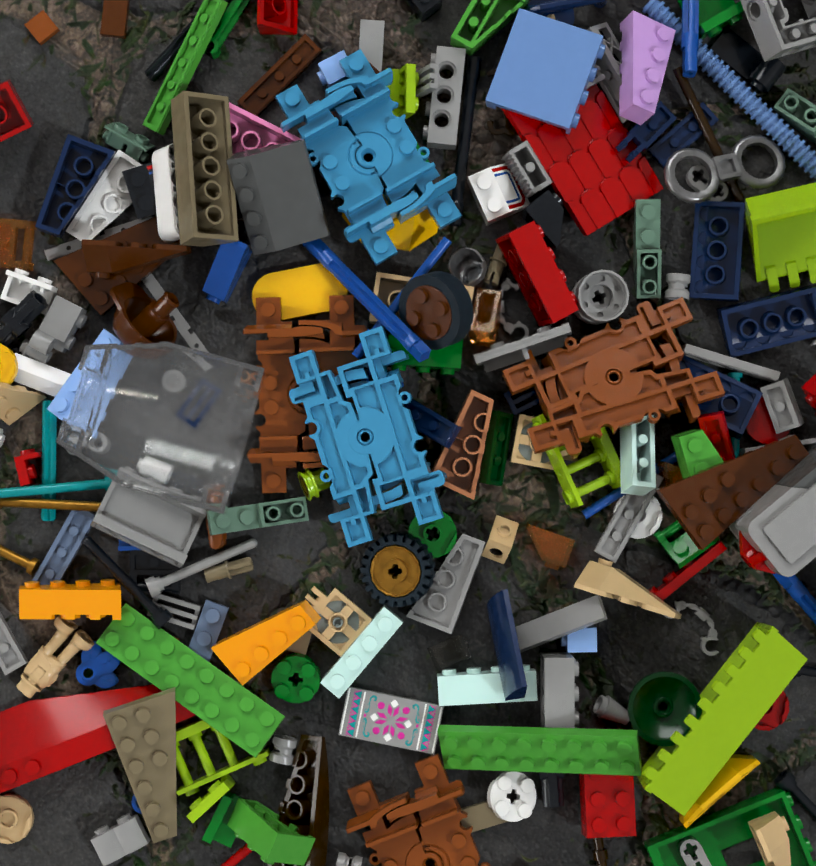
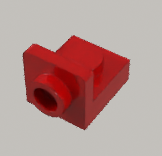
[14,448,42,486]

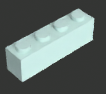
[620,415,656,496]
[320,604,403,698]
[437,664,538,706]

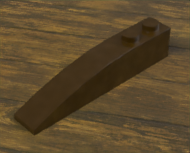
[268,734,329,866]

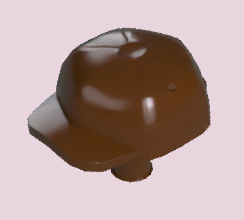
[110,282,179,357]

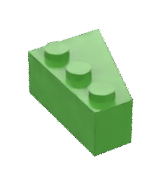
[227,798,316,866]

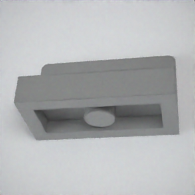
[760,378,804,434]

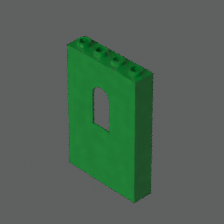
[643,787,816,866]

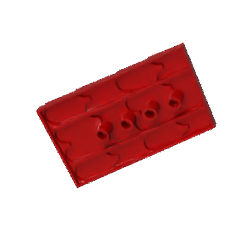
[501,84,664,236]

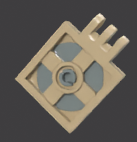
[510,414,578,470]
[305,586,372,657]

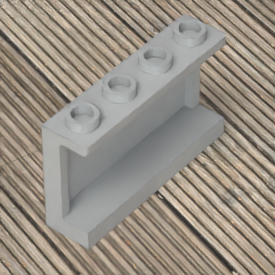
[90,468,207,568]

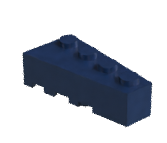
[35,134,116,238]

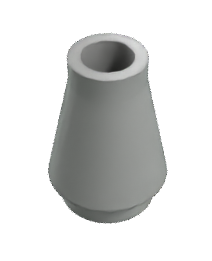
[593,695,629,725]

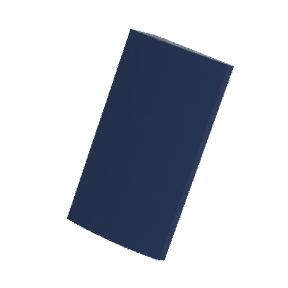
[689,201,745,302]
[716,285,816,357]
[662,355,763,440]
[487,589,527,701]

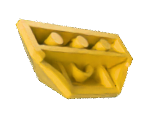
[342,194,438,251]
[679,754,761,829]

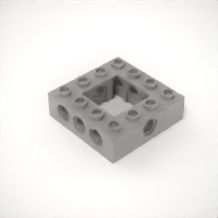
[740,0,816,62]

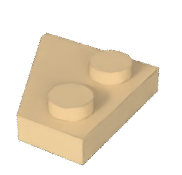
[0,382,47,425]

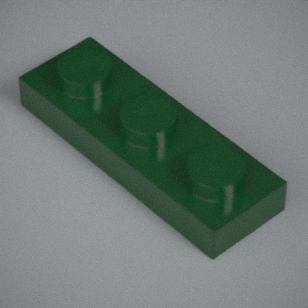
[479,410,514,486]

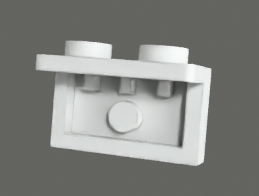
[0,268,58,315]

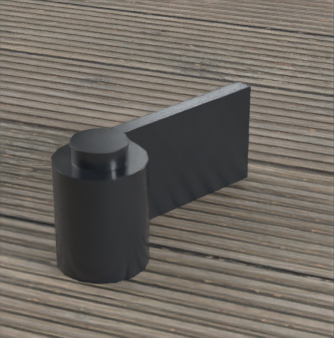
[709,27,786,94]

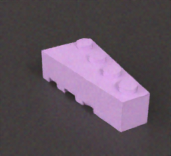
[619,10,676,125]

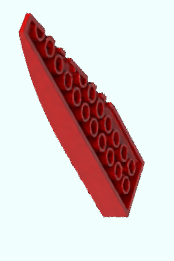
[0,674,230,793]

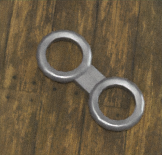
[664,135,786,203]

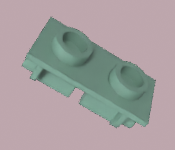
[102,122,155,163]

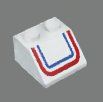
[467,164,530,226]

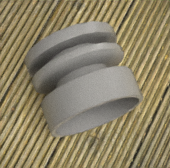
[572,269,629,325]

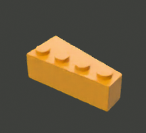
[19,579,121,620]
[211,599,321,686]

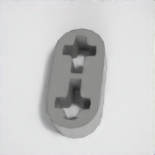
[686,165,728,202]
[678,836,712,866]

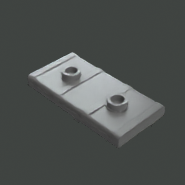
[473,323,572,373]

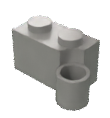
[28,295,87,356]

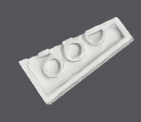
[66,150,142,242]

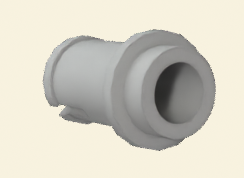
[19,339,53,364]

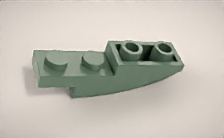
[773,88,816,144]
[633,199,662,299]
[206,496,309,535]

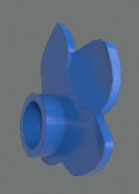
[76,640,120,689]

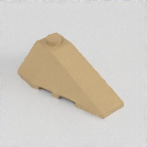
[574,558,682,619]
[747,811,791,866]

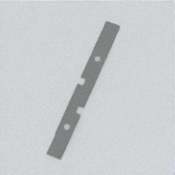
[44,217,152,261]
[143,273,215,368]

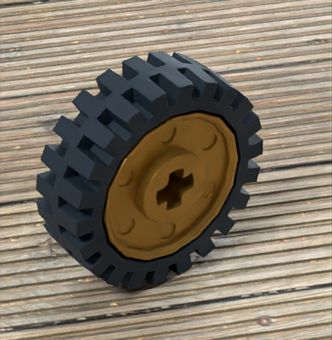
[360,532,436,607]

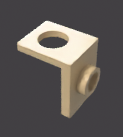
[482,515,519,564]

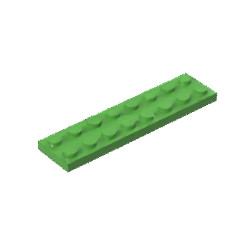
[96,603,285,758]
[437,725,642,776]

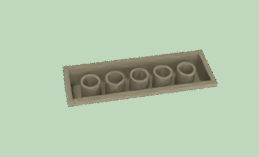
[171,90,239,247]

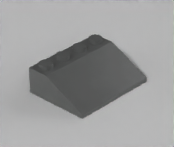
[226,139,330,255]

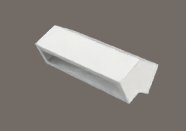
[14,353,71,397]

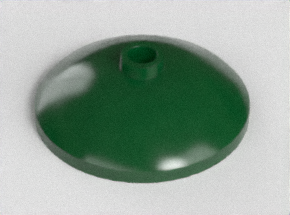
[627,671,702,746]

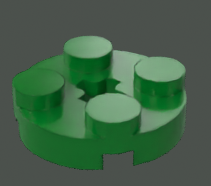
[408,511,457,558]
[271,653,321,703]

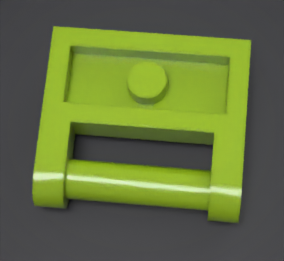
[186,774,235,823]

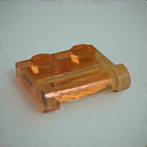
[0,218,37,271]

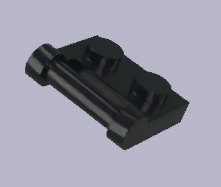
[130,550,181,594]

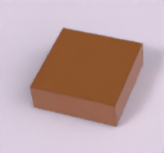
[24,10,60,46]

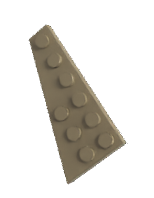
[103,687,177,843]

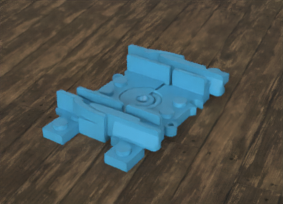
[275,49,462,266]
[289,326,447,548]

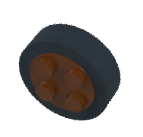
[399,271,473,350]

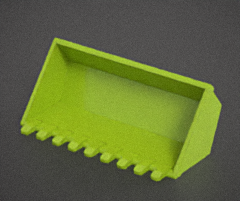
[745,182,816,293]
[637,622,808,816]

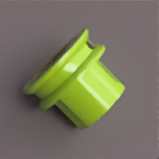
[297,467,331,501]

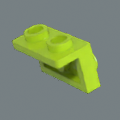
[385,63,419,119]

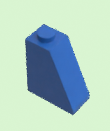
[202,241,252,305]

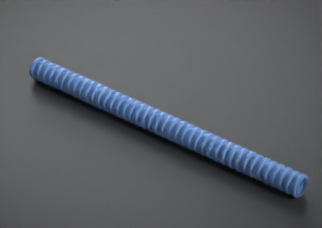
[642,0,816,182]

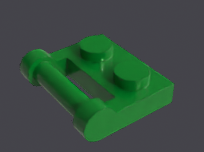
[653,520,720,569]

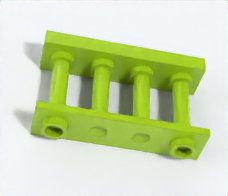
[531,414,621,509]
[176,719,271,797]

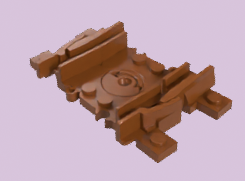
[502,297,725,459]

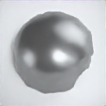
[448,247,487,286]

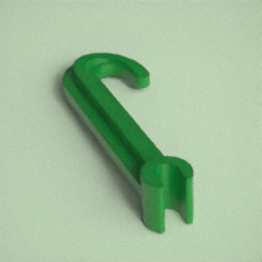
[204,0,251,60]

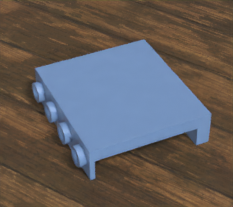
[485,8,606,134]

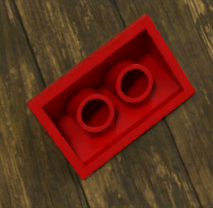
[257,0,298,35]

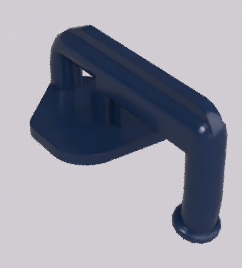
[524,0,607,25]

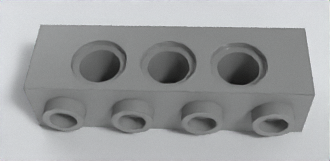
[422,46,466,150]

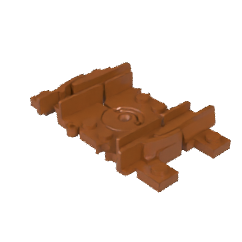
[243,295,367,493]
[346,753,491,866]

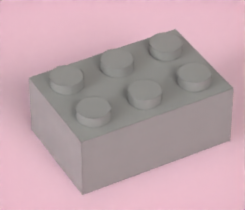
[540,652,579,728]

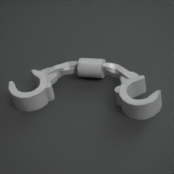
[494,278,529,339]
[663,601,719,656]

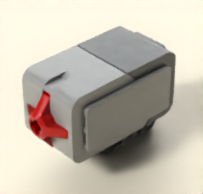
[729,449,816,577]

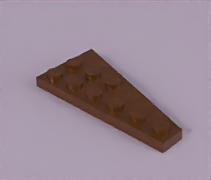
[53,216,180,316]
[655,435,809,550]

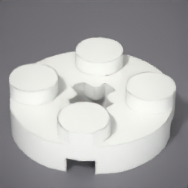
[487,771,536,822]

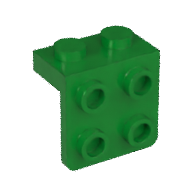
[677,0,745,39]

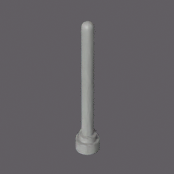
[144,538,258,598]

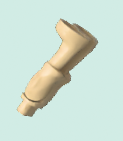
[16,615,94,698]

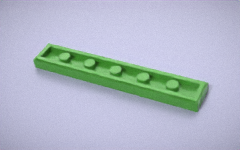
[142,0,228,135]

